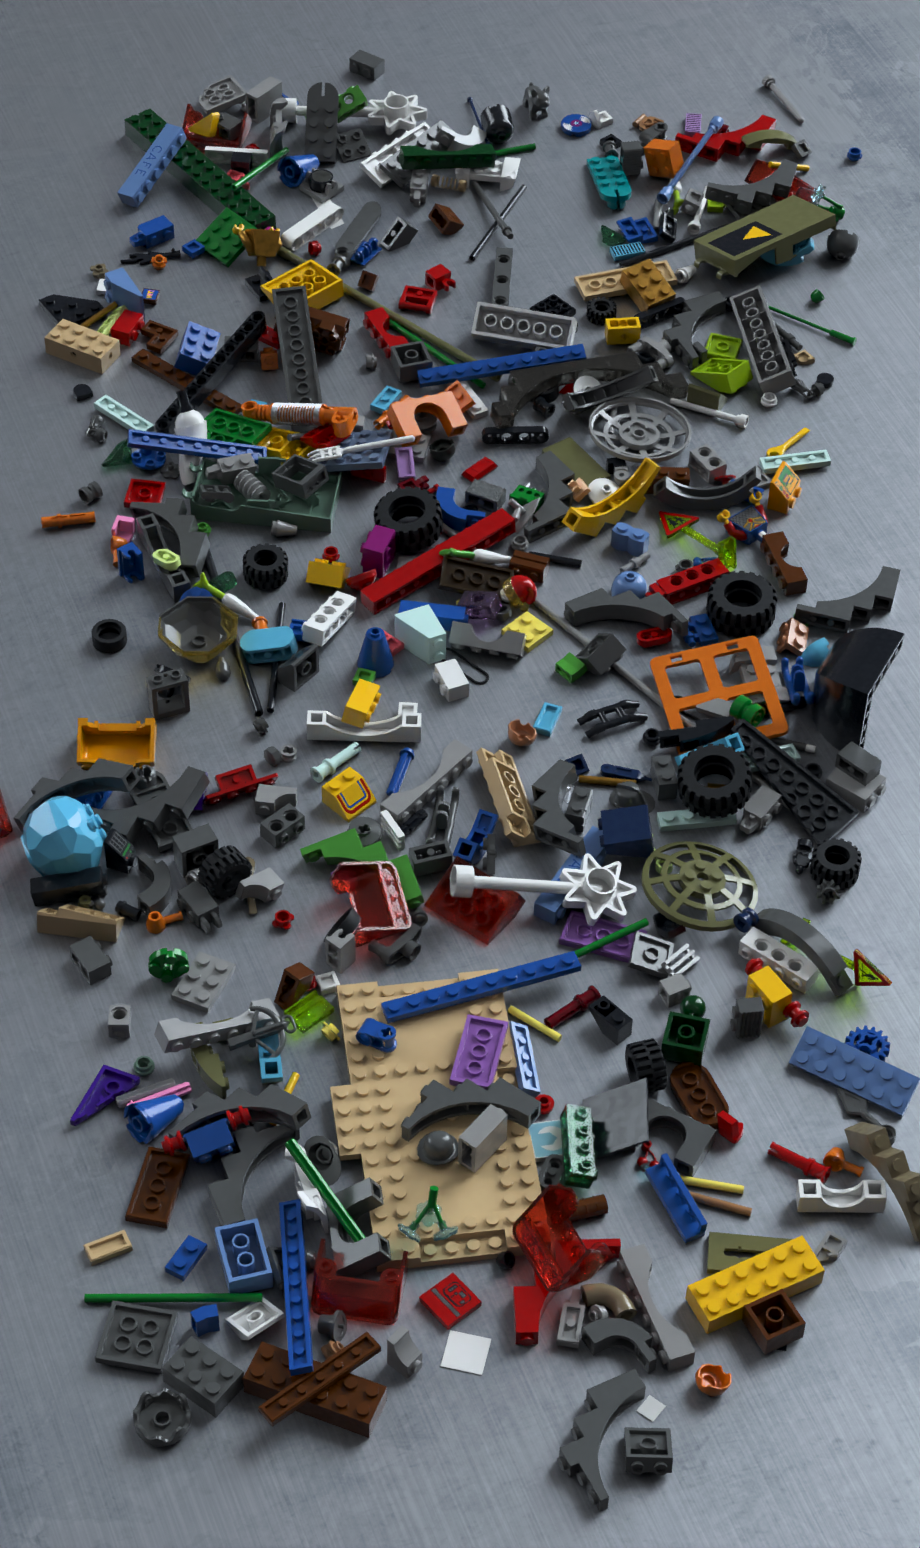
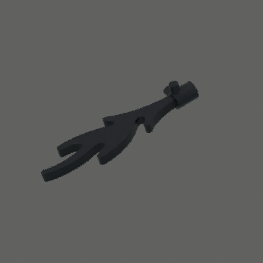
[121,248,181,265]

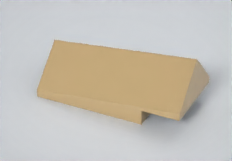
[37,904,125,942]

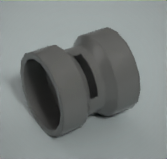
[78,481,103,504]

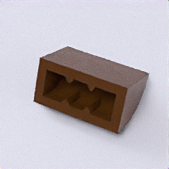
[428,203,464,235]

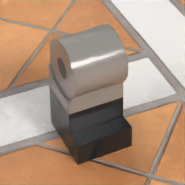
[606,457,629,487]

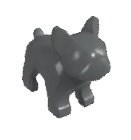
[523,82,550,120]

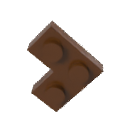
[141,320,178,354]

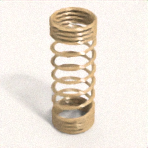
[431,174,467,192]

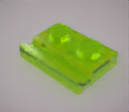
[283,990,334,1033]

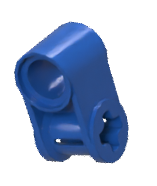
[356,1018,397,1053]

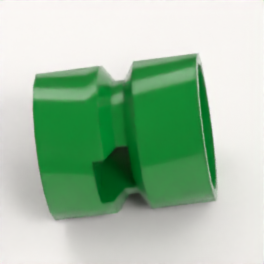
[729,695,765,728]

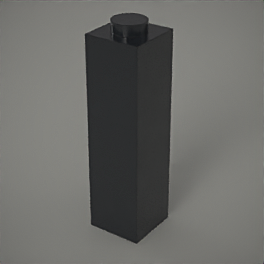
[30,866,108,906]

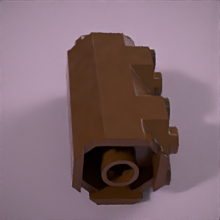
[273,306,351,355]

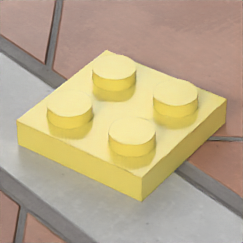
[501,611,553,653]

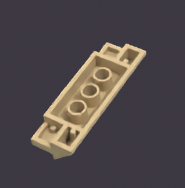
[476,747,541,847]

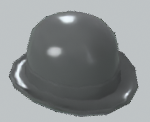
[417,1130,458,1165]

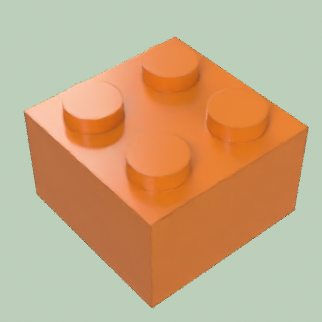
[643,139,684,178]

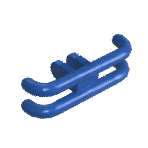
[781,656,815,706]

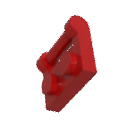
[398,285,438,314]

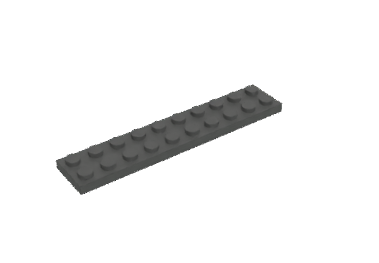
[272,286,323,433]

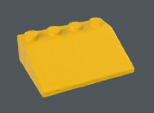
[260,259,344,309]

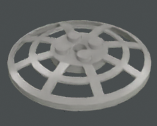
[588,396,692,463]

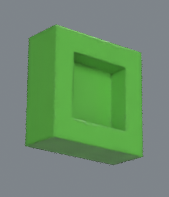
[352,667,376,686]

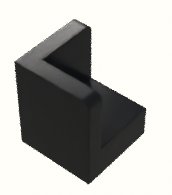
[230,152,253,175]

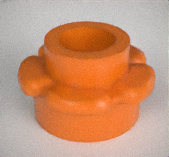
[151,254,167,270]

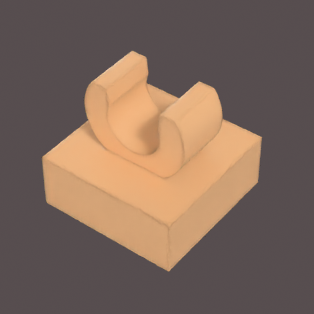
[568,477,591,503]

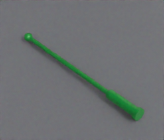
[768,305,857,346]

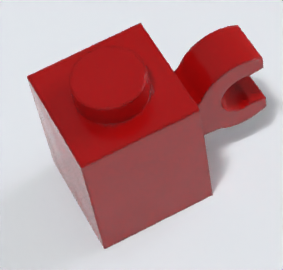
[425,264,456,292]

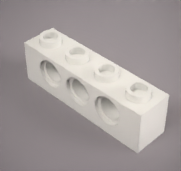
[301,591,356,647]
[738,926,820,994]

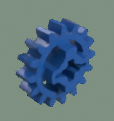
[845,1026,890,1062]

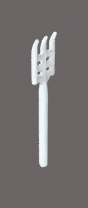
[307,435,415,462]

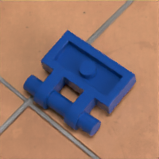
[683,613,719,647]

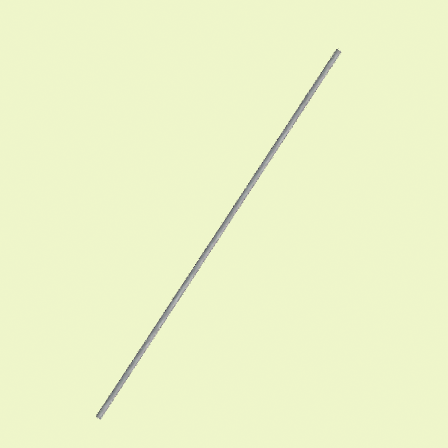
[442,523,790,811]

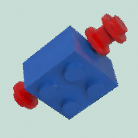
[161,1105,252,1164]

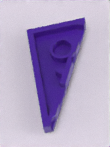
[70,1064,140,1126]

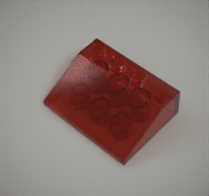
[424,856,526,945]

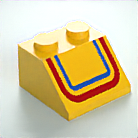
[322,767,376,823]

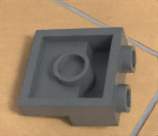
[624,1427,673,1476]

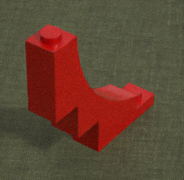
[675,115,776,162]
[513,1239,621,1346]

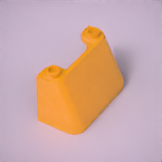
[77,718,157,770]

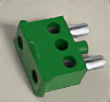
[509,483,547,514]

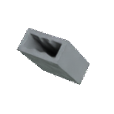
[246,76,282,124]
[826,768,887,813]
[458,1104,508,1173]

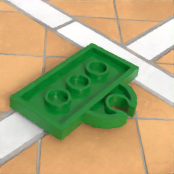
[204,408,272,445]

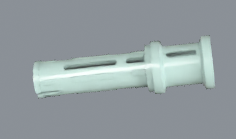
[310,742,361,783]

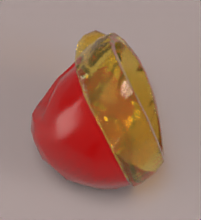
[503,575,537,612]

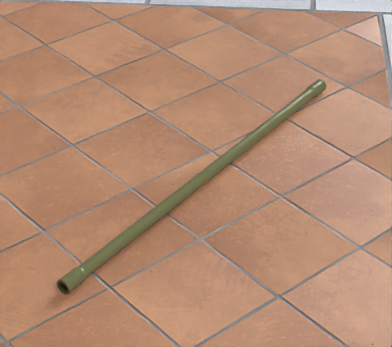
[277,246,502,382]

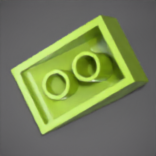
[690,358,753,394]

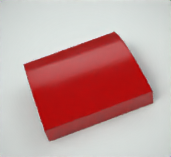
[300,424,351,449]

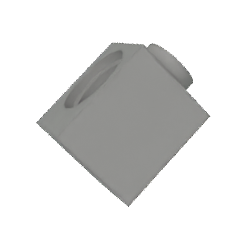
[680,188,704,216]
[658,973,692,1008]
[108,1004,131,1037]

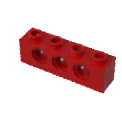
[656,558,729,605]

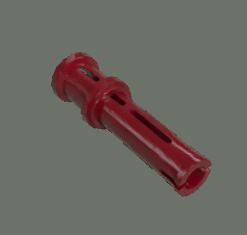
[544,985,601,1029]

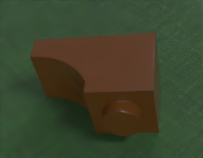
[274,962,315,1013]

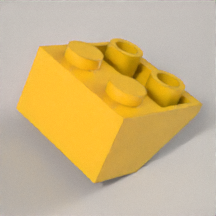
[306,558,351,589]

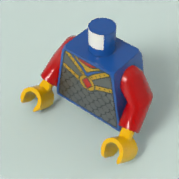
[717,491,768,545]

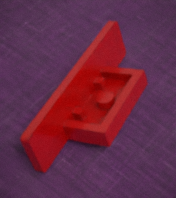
[204,764,278,805]

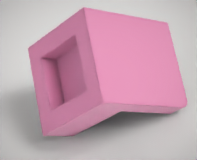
[111,515,136,544]

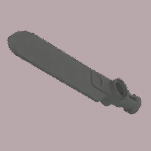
[327,201,381,276]

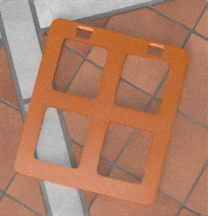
[650,636,788,755]

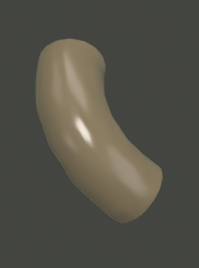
[580,1283,637,1320]

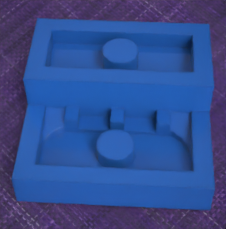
[616,217,658,244]

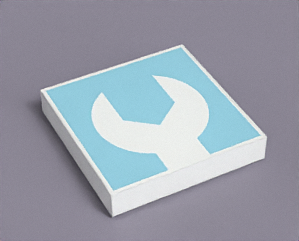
[528,1118,577,1163]

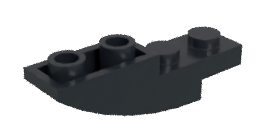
[659,716,734,752]

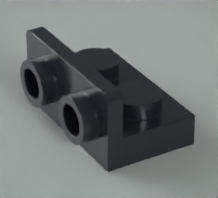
[245,266,273,302]

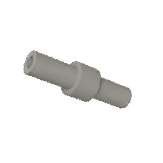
[620,552,650,573]

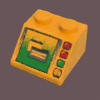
[767,461,802,514]

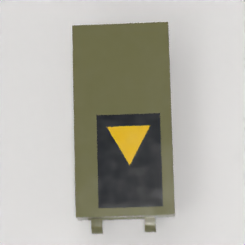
[694,195,836,280]

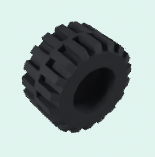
[243,543,289,590]
[810,838,862,890]
[198,845,253,899]
[625,1038,667,1093]

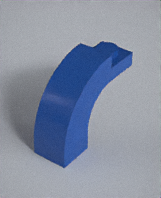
[436,487,486,532]
[453,809,499,864]

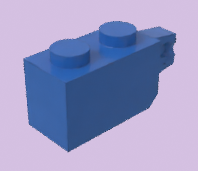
[129,215,175,249]

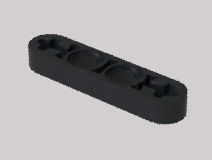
[633,297,685,330]
[482,426,549,444]

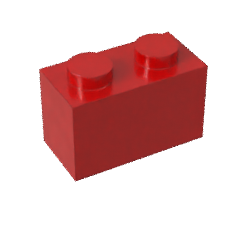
[111,309,145,347]

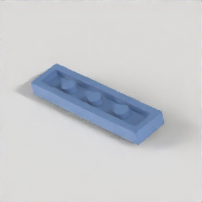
[509,1021,541,1097]

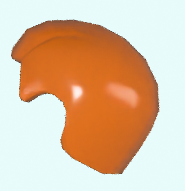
[695,1364,732,1397]

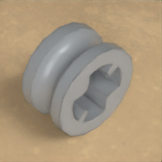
[280,744,297,762]

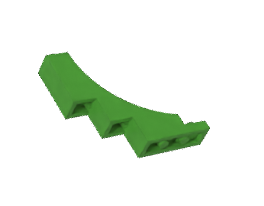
[300,828,425,909]

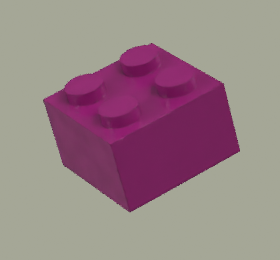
[360,525,396,578]

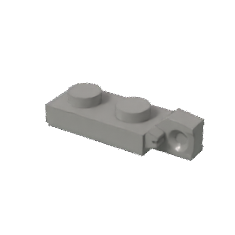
[556,1288,585,1348]

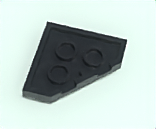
[39,294,104,325]

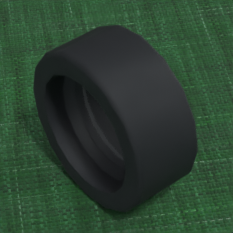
[91,619,127,653]

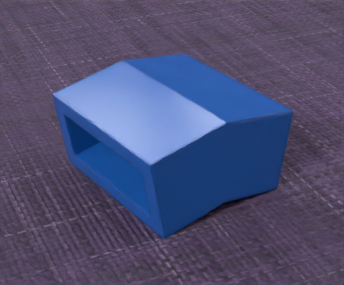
[190,1304,220,1337]

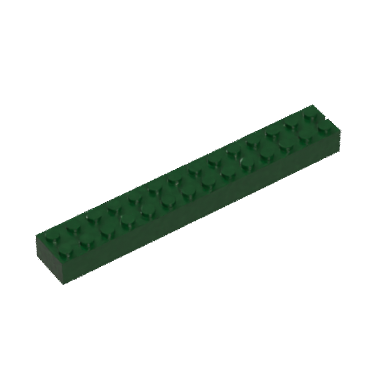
[124,109,276,230]

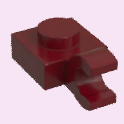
[397,475,430,490]

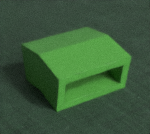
[555,652,587,683]

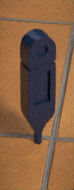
[600,764,652,783]

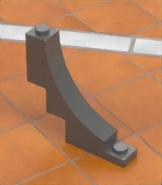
[524,451,575,544]
[794,566,901,633]
[564,588,688,637]
[531,759,586,858]

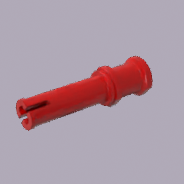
[767,1142,832,1184]

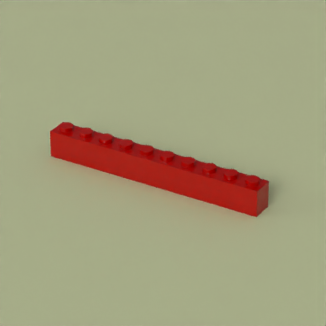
[360,508,516,615]

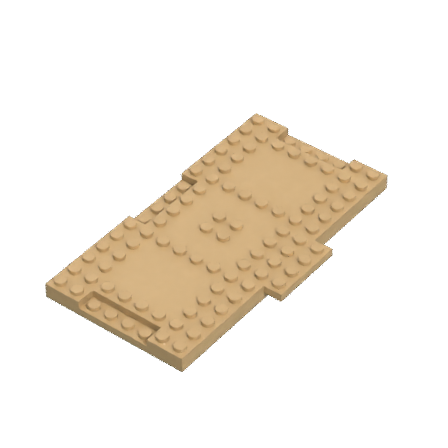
[330,969,551,1272]

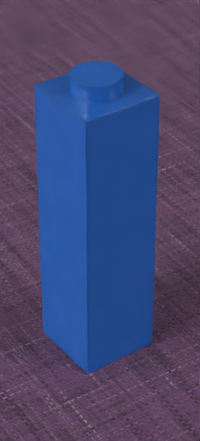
[398,600,469,631]

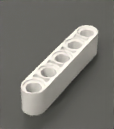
[280,201,344,251]

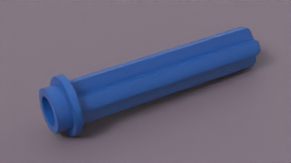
[386,747,415,796]

